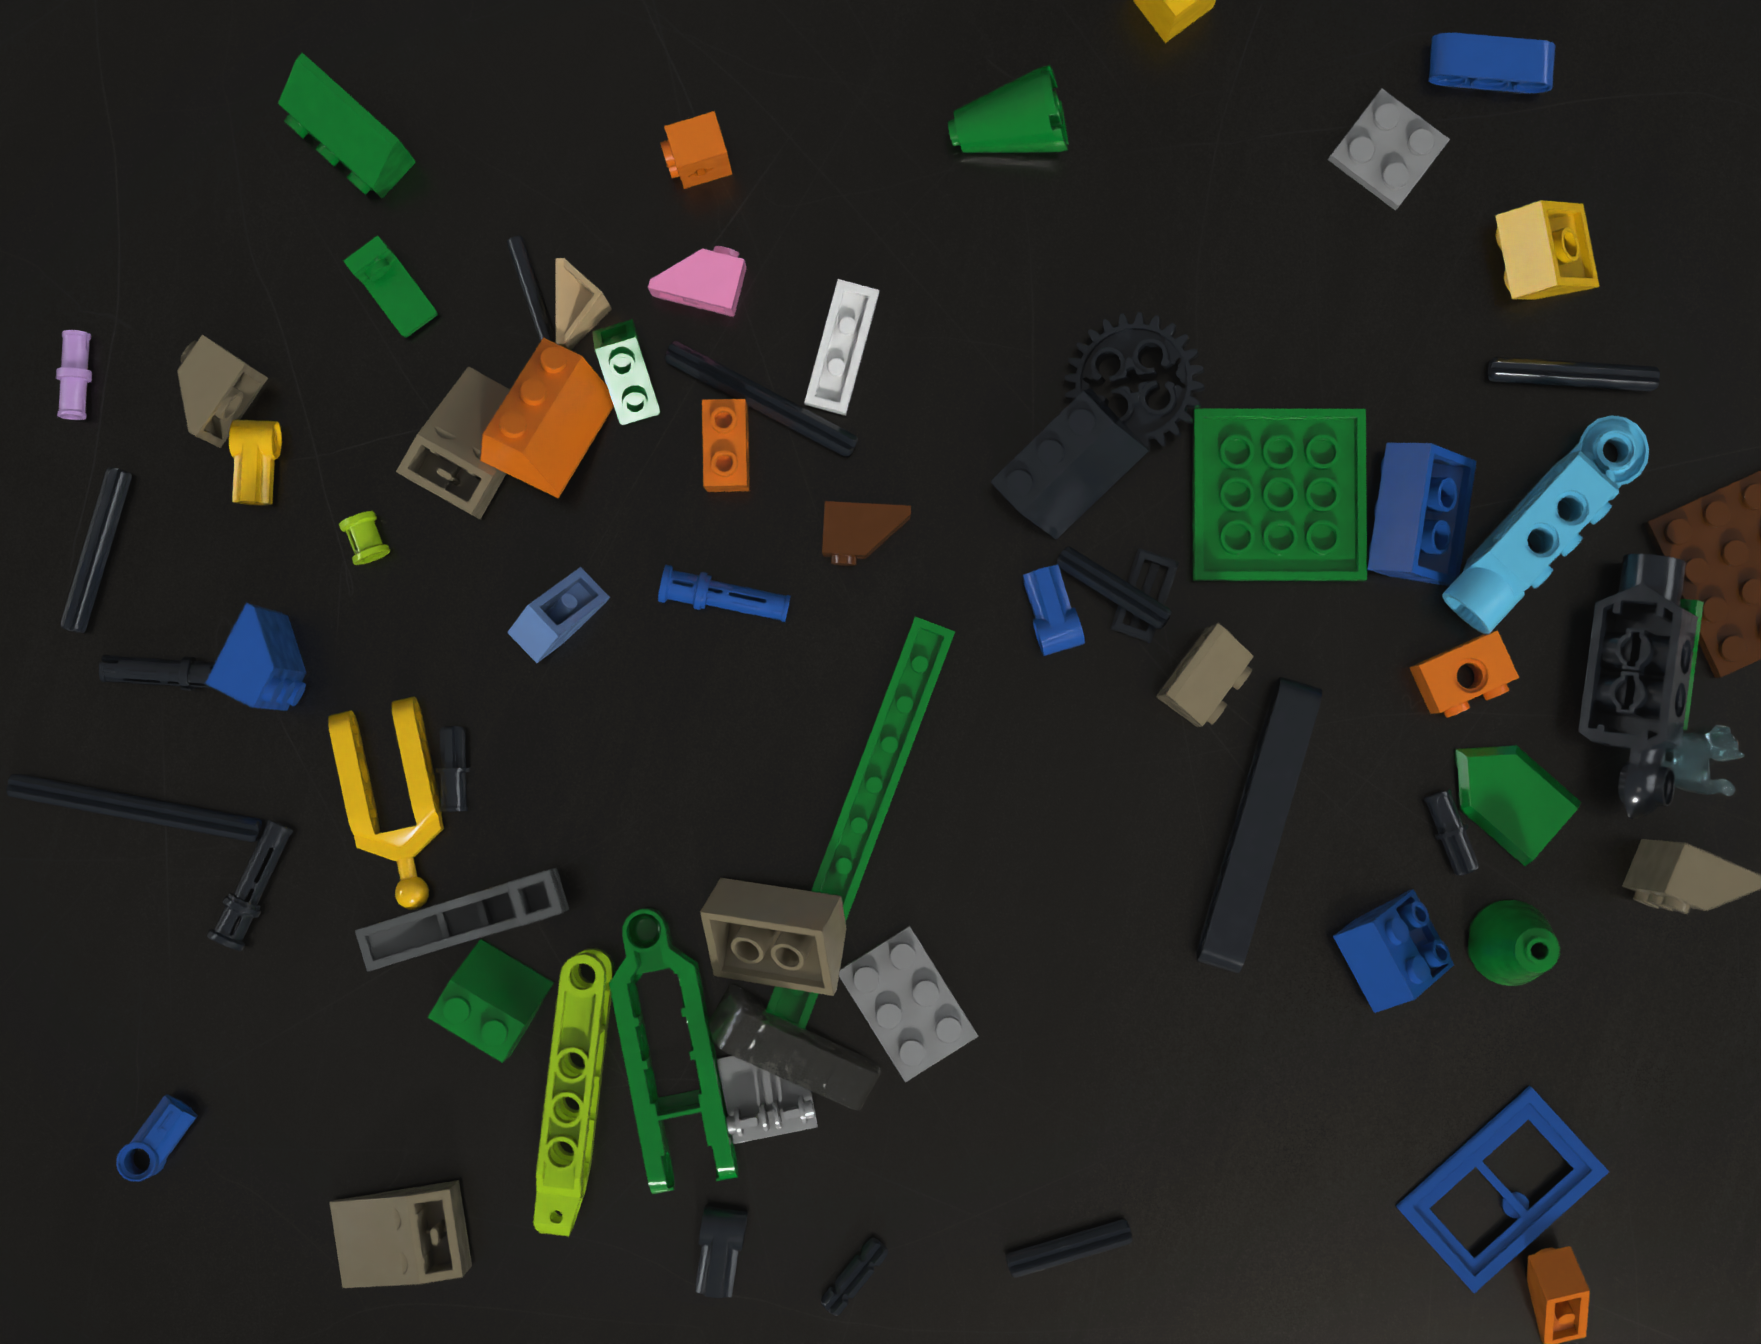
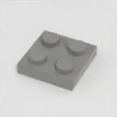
[1328,89,1450,210]

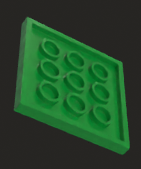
[1192,409,1367,581]

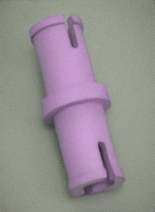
[56,330,92,420]

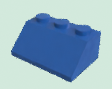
[1367,443,1477,586]
[205,603,306,711]

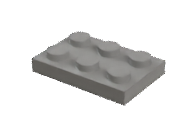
[839,925,978,1082]

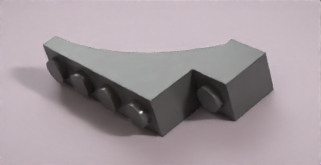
[355,868,570,972]

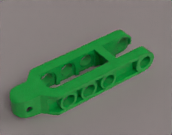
[609,908,738,1194]

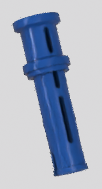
[658,564,791,622]

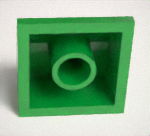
[427,938,555,1063]

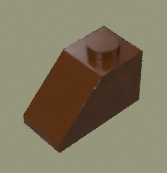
[822,501,911,566]

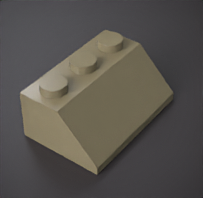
[1622,839,1761,914]
[700,878,846,996]

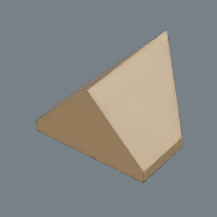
[556,258,612,350]

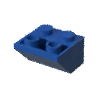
[1333,889,1454,1013]

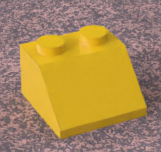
[1495,200,1599,300]

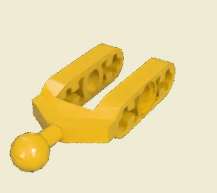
[328,696,444,910]

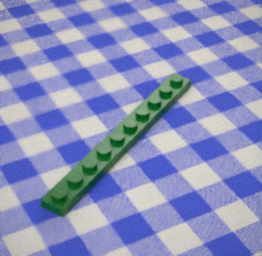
[762,616,955,1036]

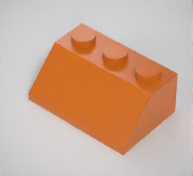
[480,337,614,498]

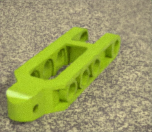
[533,948,614,1236]

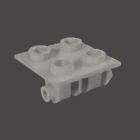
[717,1042,818,1144]

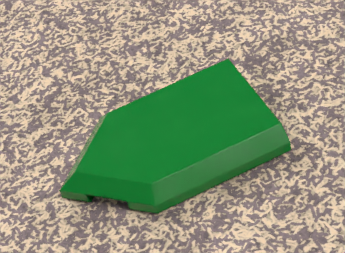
[1455,745,1581,866]

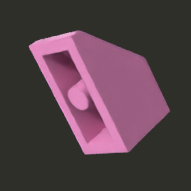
[648,246,747,317]

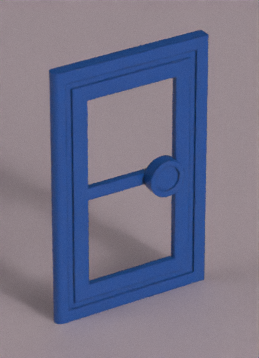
[1396,1085,1609,1294]

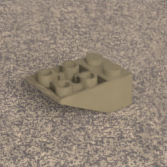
[396,366,510,519]
[330,1180,472,1288]

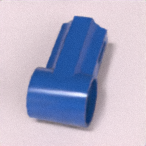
[1022,564,1085,656]
[116,1094,198,1182]

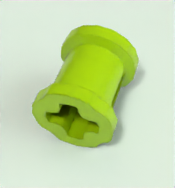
[339,511,390,565]

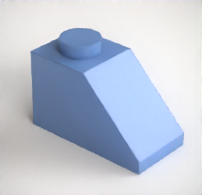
[507,567,610,663]

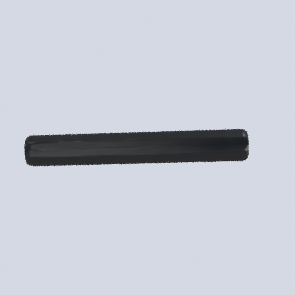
[1488,357,1660,391]
[60,467,132,633]

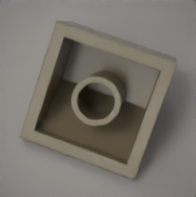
[177,335,268,448]
[1156,623,1254,727]

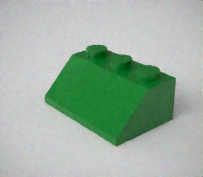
[278,53,416,199]

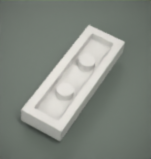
[804,279,879,416]

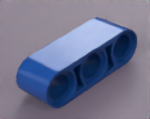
[1429,33,1556,93]

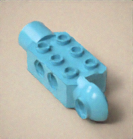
[1442,415,1649,635]

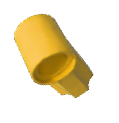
[229,419,282,506]

